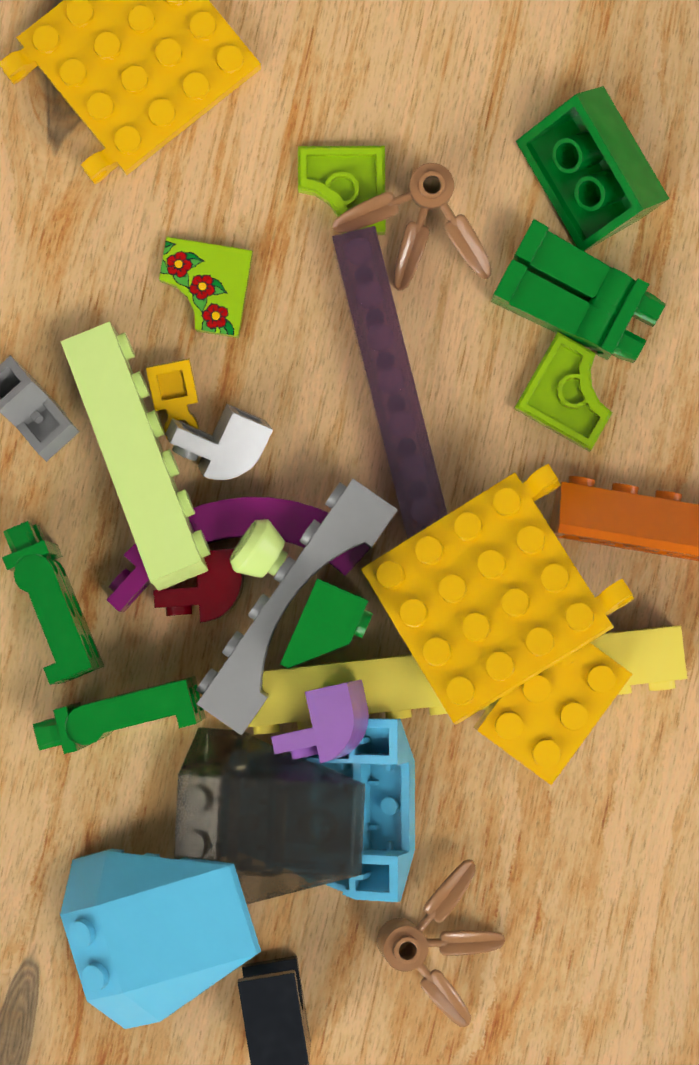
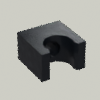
[238,956,311,1065]

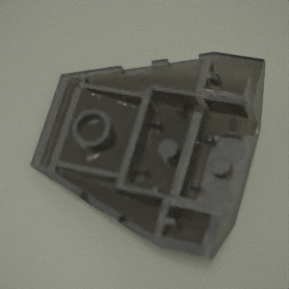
[174,727,365,904]

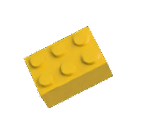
[474,643,633,785]

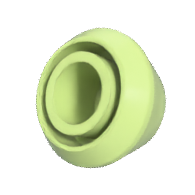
[230,519,288,578]

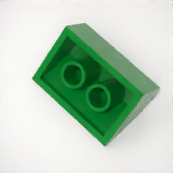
[516,86,670,251]
[280,578,373,668]

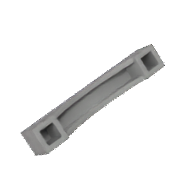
[196,479,398,735]

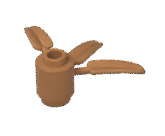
[332,163,492,290]
[377,859,505,1027]

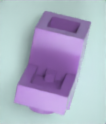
[271,680,369,764]

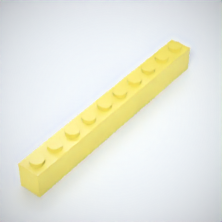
[248,625,687,735]

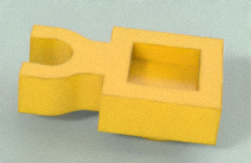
[146,358,200,440]

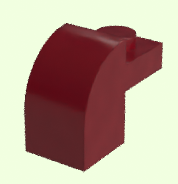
[153,549,244,623]

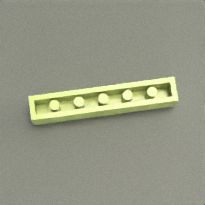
[60,321,211,591]

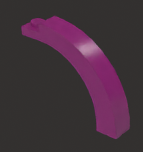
[107,497,371,612]

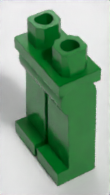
[491,219,666,363]
[2,521,104,685]
[33,676,206,754]

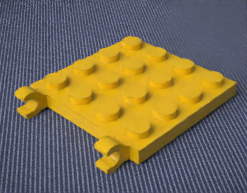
[0,0,261,184]
[361,464,634,725]

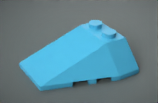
[231,718,415,902]
[60,848,261,1029]

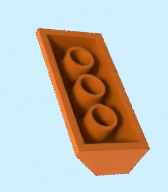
[550,476,699,561]

